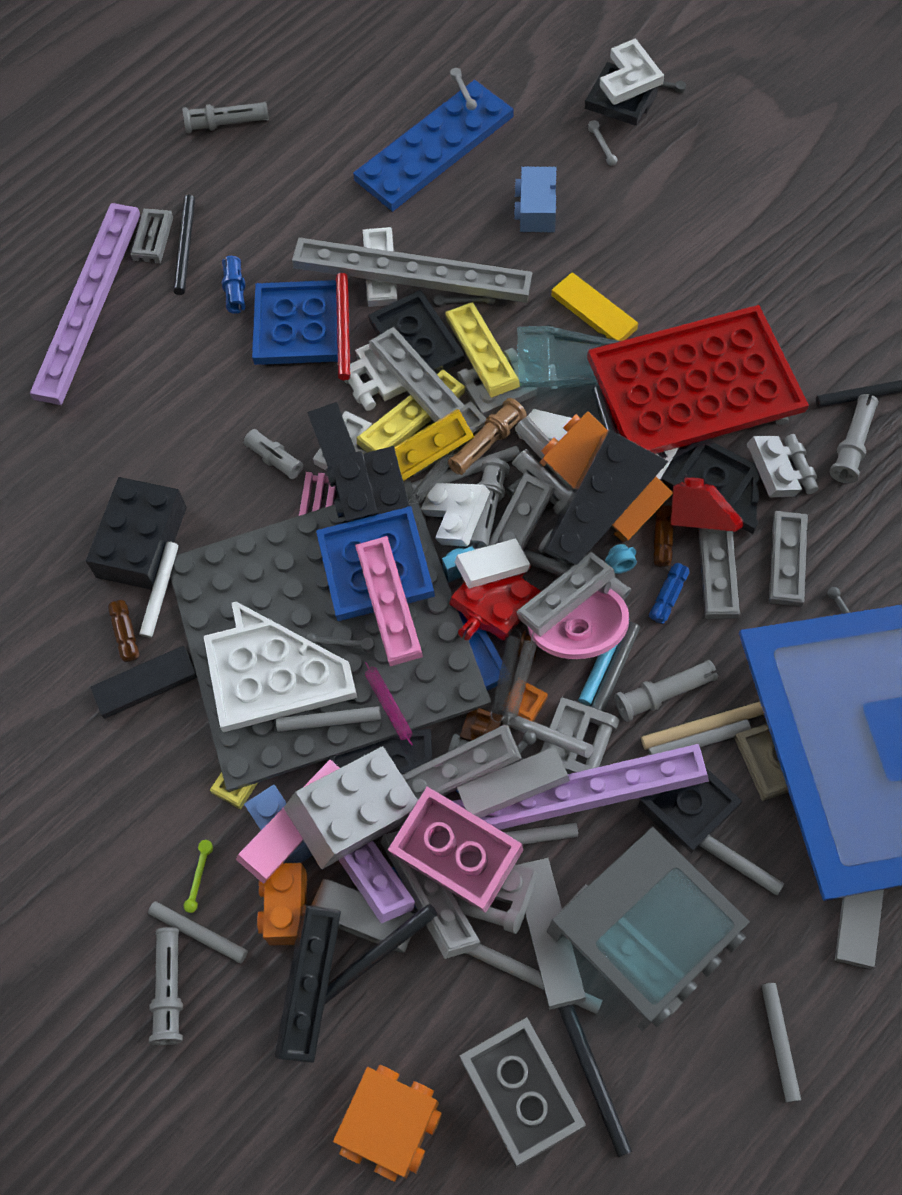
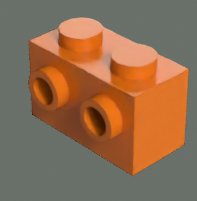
[257,863,307,946]

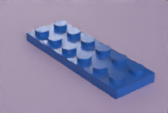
[353,80,514,212]

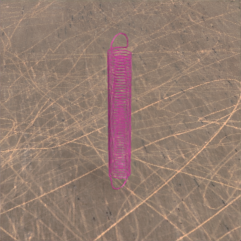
[365,662,413,746]

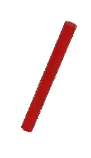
[336,273,351,381]

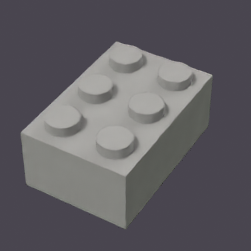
[284,746,418,870]
[460,1017,586,1168]

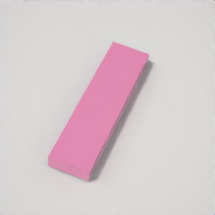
[355,536,423,666]
[236,760,340,884]

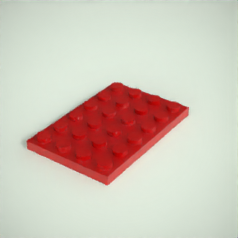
[587,305,809,454]

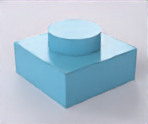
[442,546,474,583]

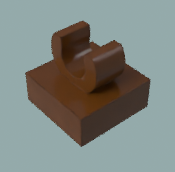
[460,708,503,741]

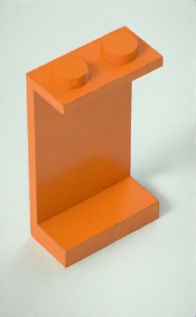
[539,411,673,542]

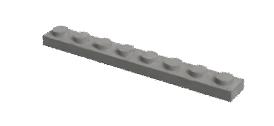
[292,238,532,303]

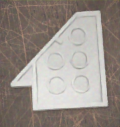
[204,602,358,732]

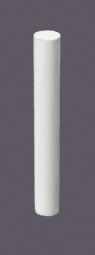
[139,542,179,638]

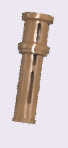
[448,398,527,475]

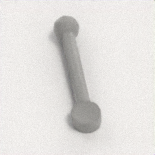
[450,68,477,111]
[588,120,617,166]

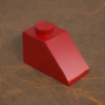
[671,478,743,532]

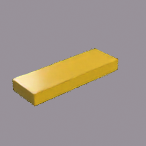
[551,272,638,343]
[394,409,474,481]

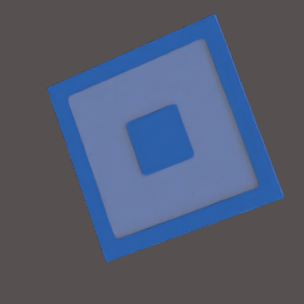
[739,605,902,901]

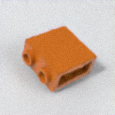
[333,1064,442,1182]

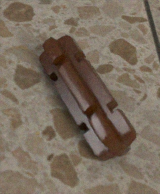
[654,505,673,567]
[108,600,139,662]

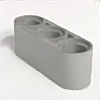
[311,879,414,953]

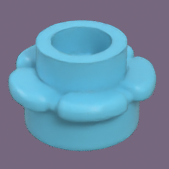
[605,544,637,574]

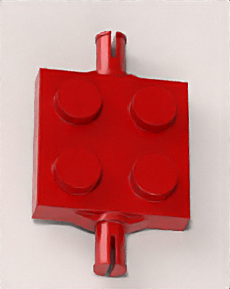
[449,565,541,641]

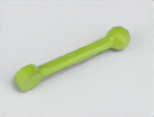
[183,840,213,913]

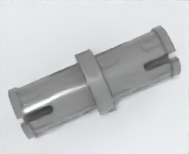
[243,429,303,479]

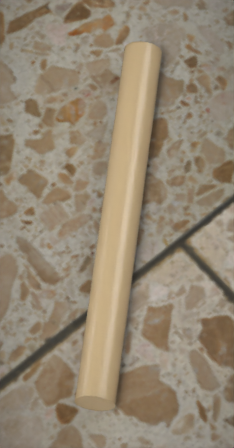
[641,701,764,750]

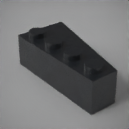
[542,430,669,566]

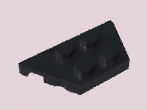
[660,439,759,534]

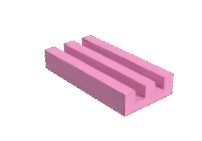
[299,472,336,516]

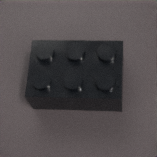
[86,477,187,590]

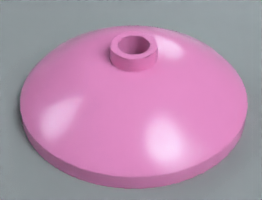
[528,589,629,659]

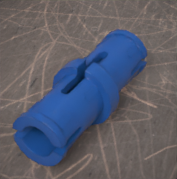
[221,256,246,314]

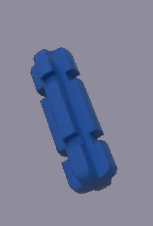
[649,563,690,624]

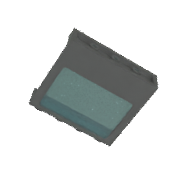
[546,827,750,1032]

